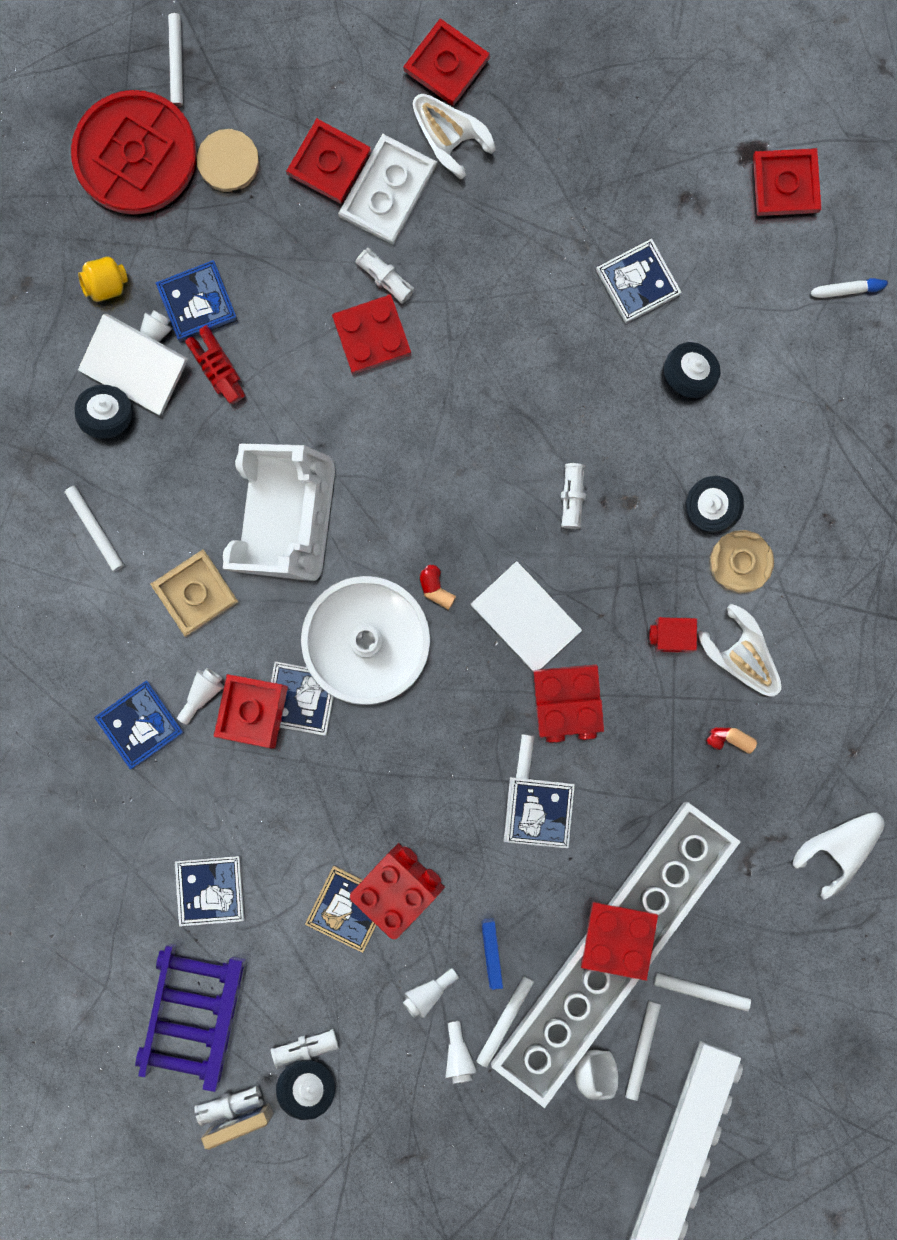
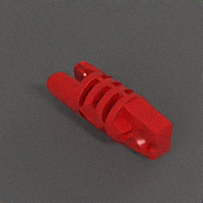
[185,325,246,404]

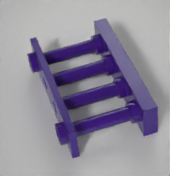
[135,944,246,1092]

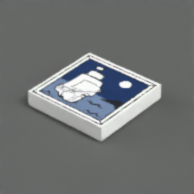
[596,239,682,324]
[271,662,334,736]
[504,777,575,848]
[175,856,245,926]

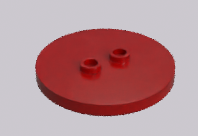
[71,90,197,214]

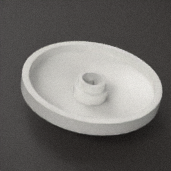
[301,576,430,705]

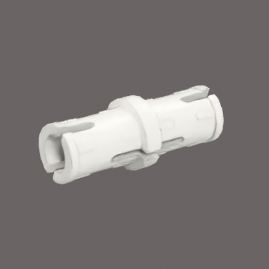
[355,247,415,304]
[561,463,586,529]
[271,1029,339,1069]
[194,1086,263,1126]

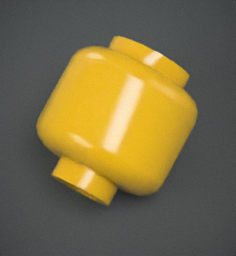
[78,257,128,302]

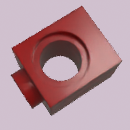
[649,617,697,653]

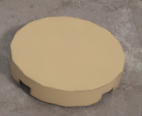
[197,129,259,192]
[710,530,774,594]

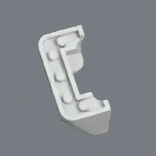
[223,444,335,581]

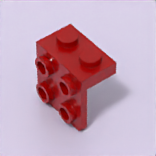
[350,843,445,939]

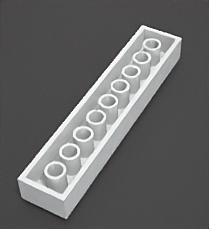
[491,802,741,1108]

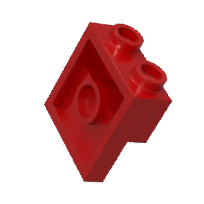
[533,664,604,742]

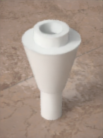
[140,310,172,342]
[177,668,224,725]
[403,968,459,1019]
[445,1021,477,1084]

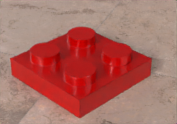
[403,18,490,106]
[286,118,372,204]
[753,148,821,216]
[332,294,411,375]
[214,674,288,749]
[581,902,658,981]

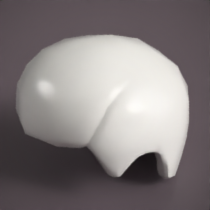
[574,1050,619,1100]

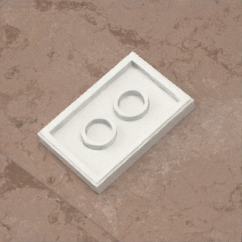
[338,134,437,245]
[78,313,188,415]
[470,561,582,671]

